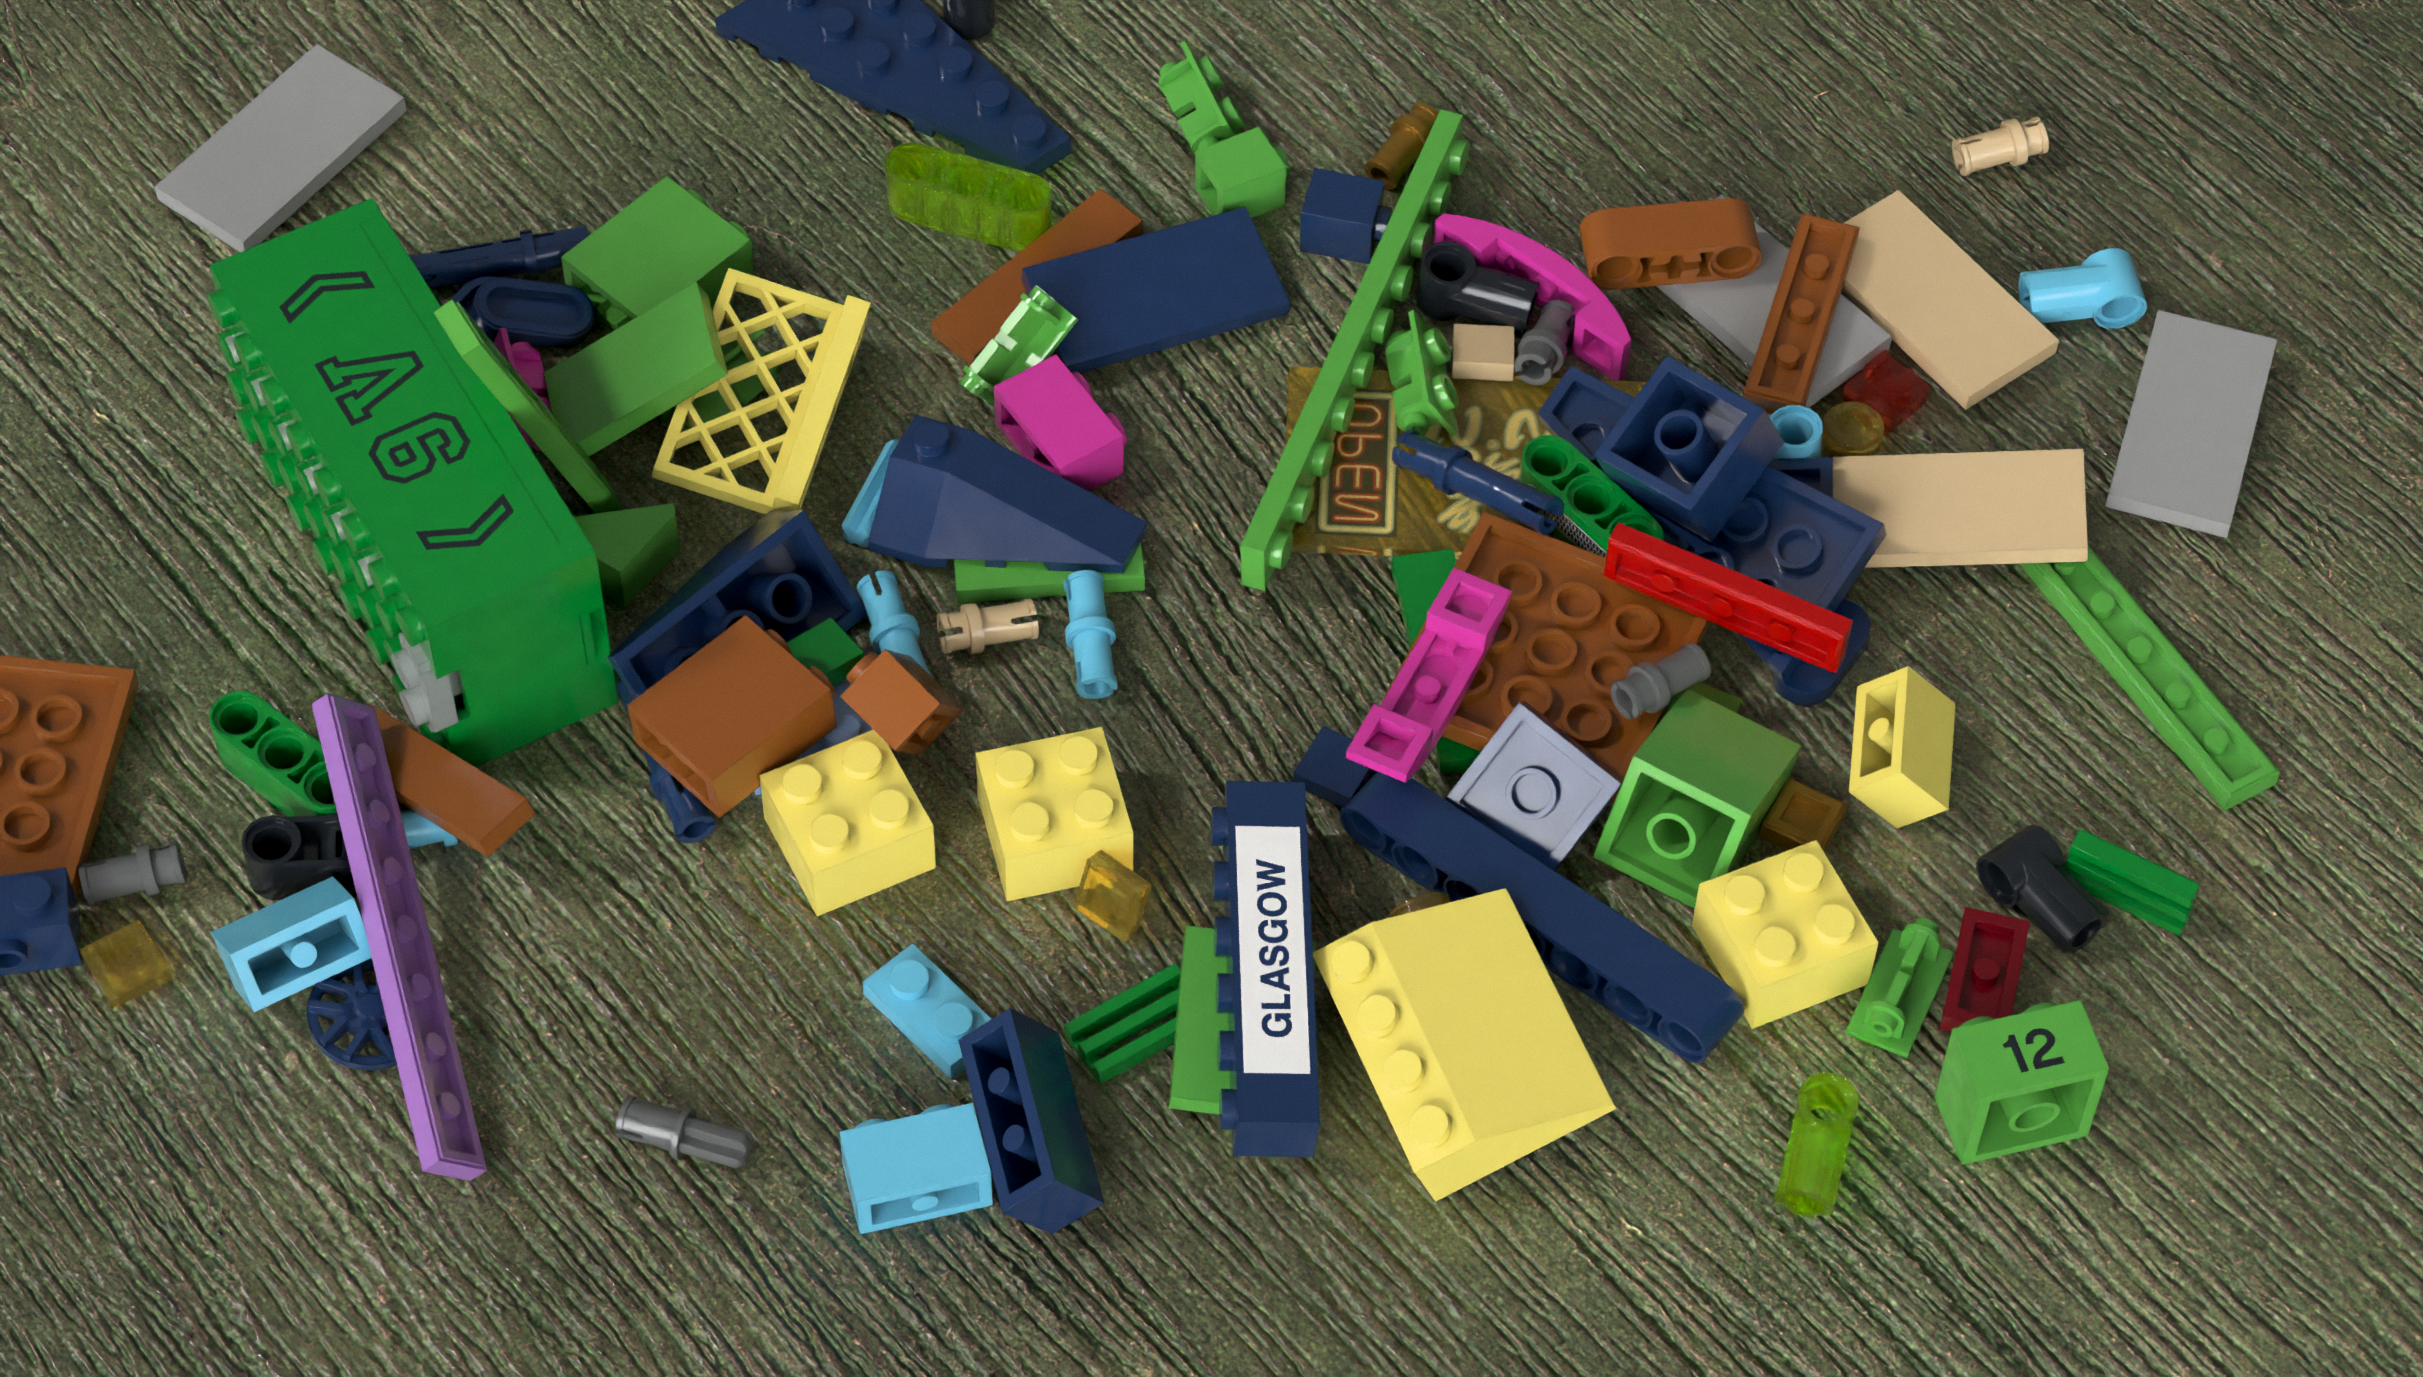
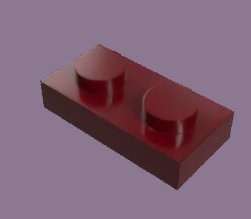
[1939,907,2030,1032]

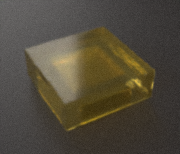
[1073,850,1152,942]
[79,919,172,1009]

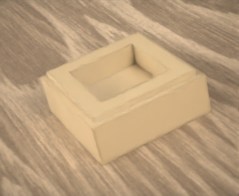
[1452,324,1514,381]

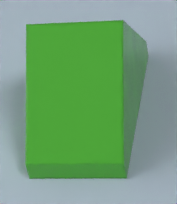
[574,503,680,608]

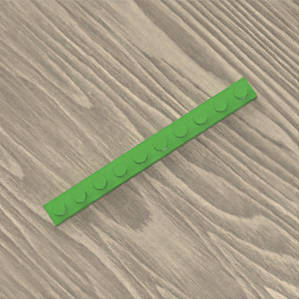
[1240,109,1470,591]

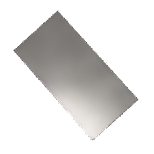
[155,44,407,252]
[1657,194,1892,408]
[2105,310,2277,538]

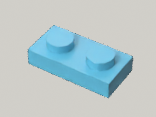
[862,943,991,1079]

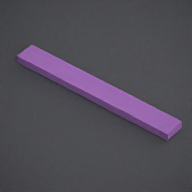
[312,693,487,1181]

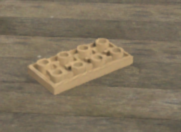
[1842,190,2059,410]
[1833,449,2088,568]

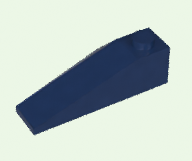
[868,415,1148,573]
[607,510,867,699]

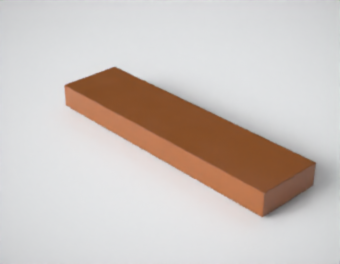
[931,189,1143,365]
[1743,213,1860,414]
[368,703,535,857]

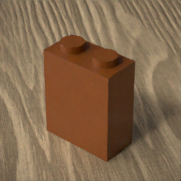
[627,615,837,818]

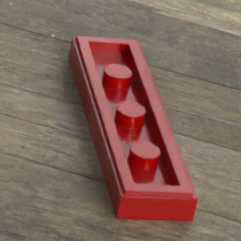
[1603,522,1853,673]

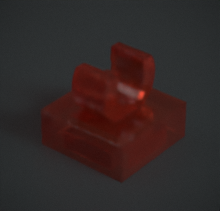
[1842,350,1931,435]

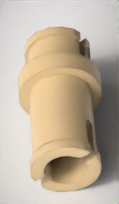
[1952,116,2049,176]
[937,598,1039,655]

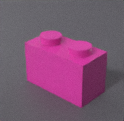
[994,355,1127,491]

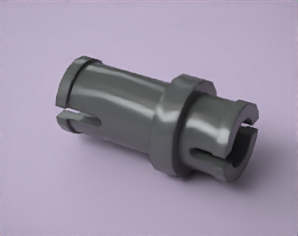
[1514,300,1576,386]
[1610,642,1711,719]
[79,841,187,906]

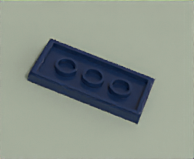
[1021,207,1291,373]

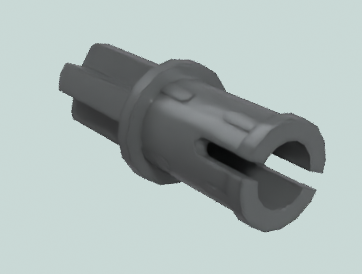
[615,1095,753,1168]

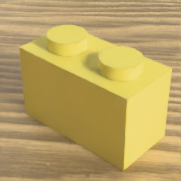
[1849,666,1956,829]

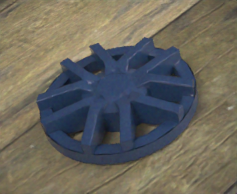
[307,958,397,1070]

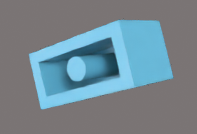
[211,876,372,1012]
[839,1103,993,1234]

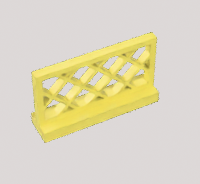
[652,268,871,515]

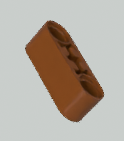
[1579,198,1762,290]

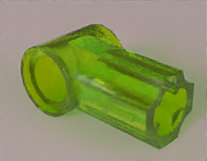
[1775,1072,1858,1219]

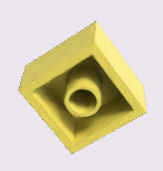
[975,727,1133,901]
[759,730,936,917]
[1692,840,1879,1029]

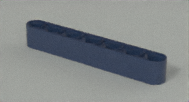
[1339,771,1744,1063]

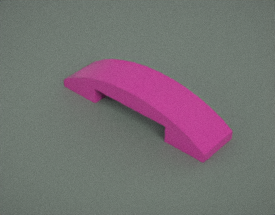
[1433,213,1631,384]
[1346,568,1512,783]

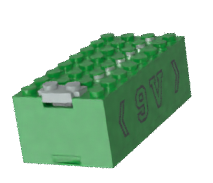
[207,198,618,767]

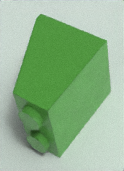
[1593,688,1802,909]

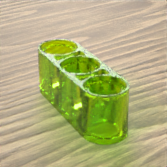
[885,142,1052,252]

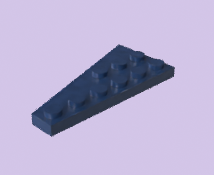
[715,0,1071,182]
[1537,366,1887,684]

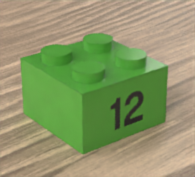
[1934,1000,2109,1165]

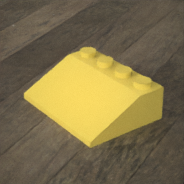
[1313,888,1616,1202]

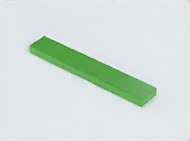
[433,299,626,514]
[2018,545,2280,811]

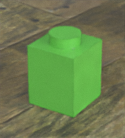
[1195,126,1291,219]

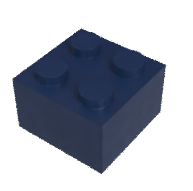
[1594,355,1784,543]

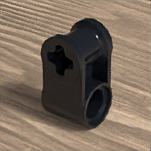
[241,813,357,900]

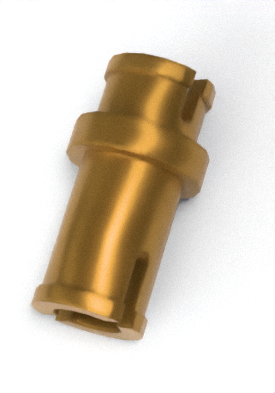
[1364,102,1439,190]

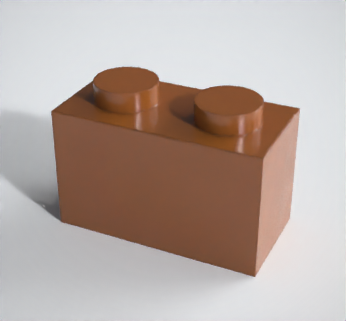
[840,649,965,755]

